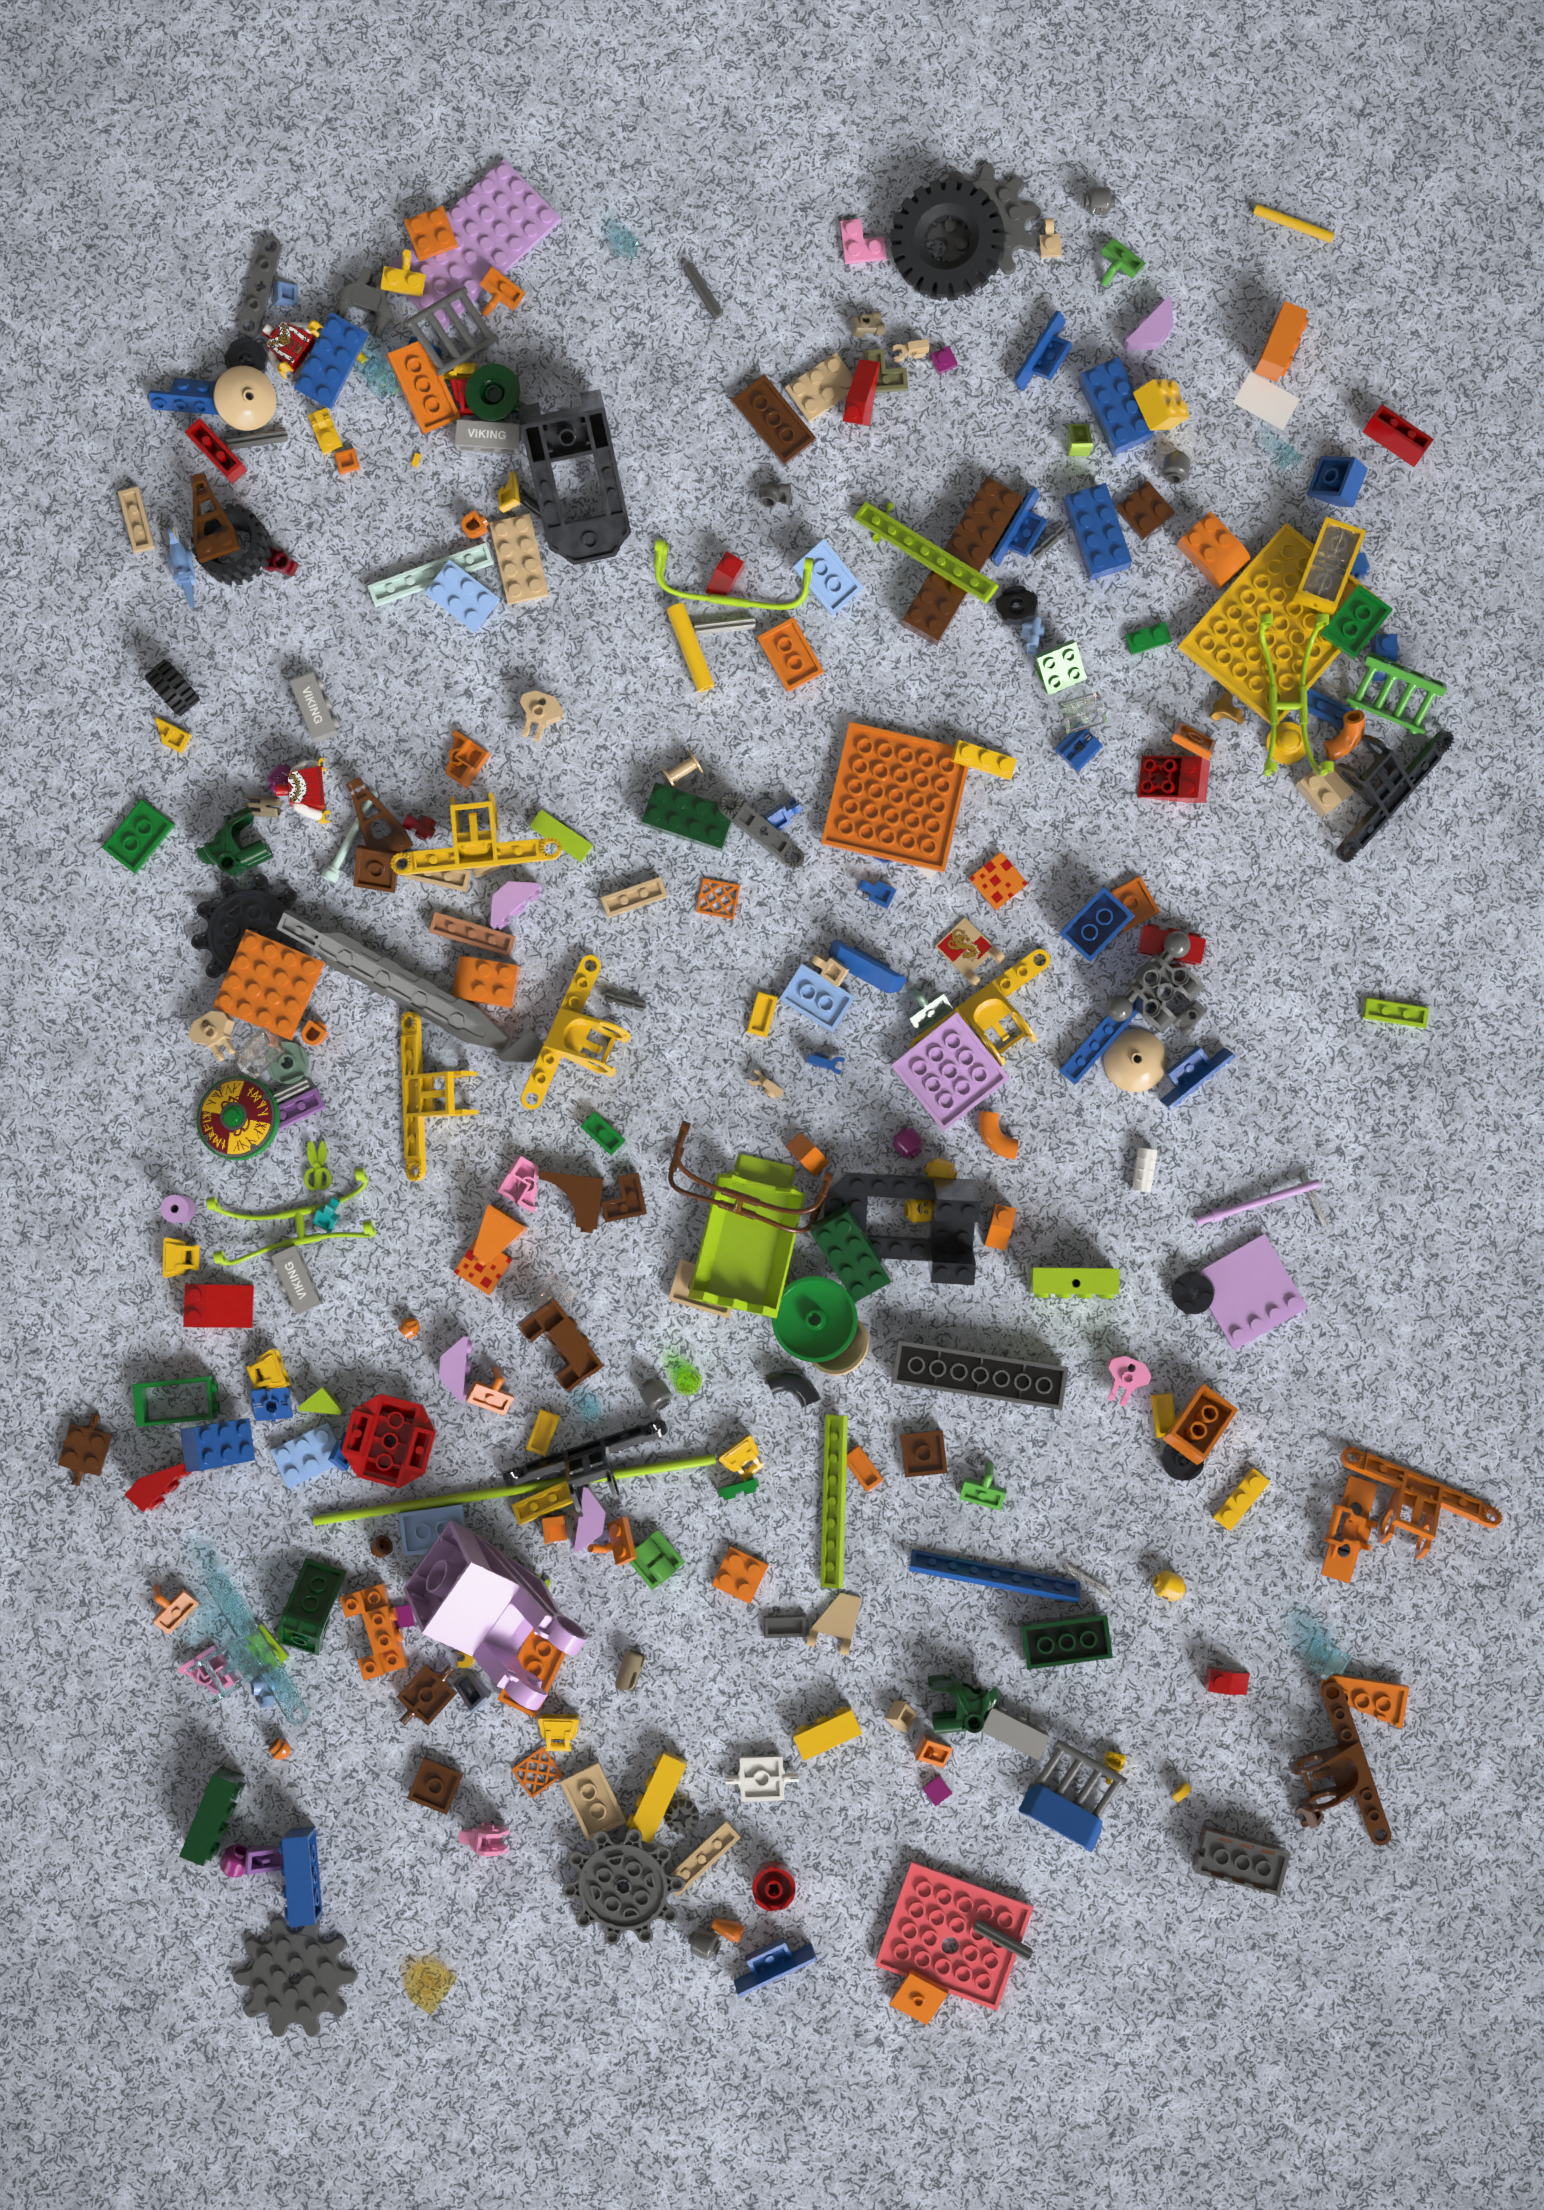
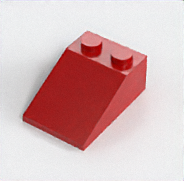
[183,1284,254,1328]

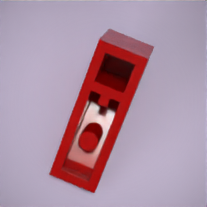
[843,359,880,426]

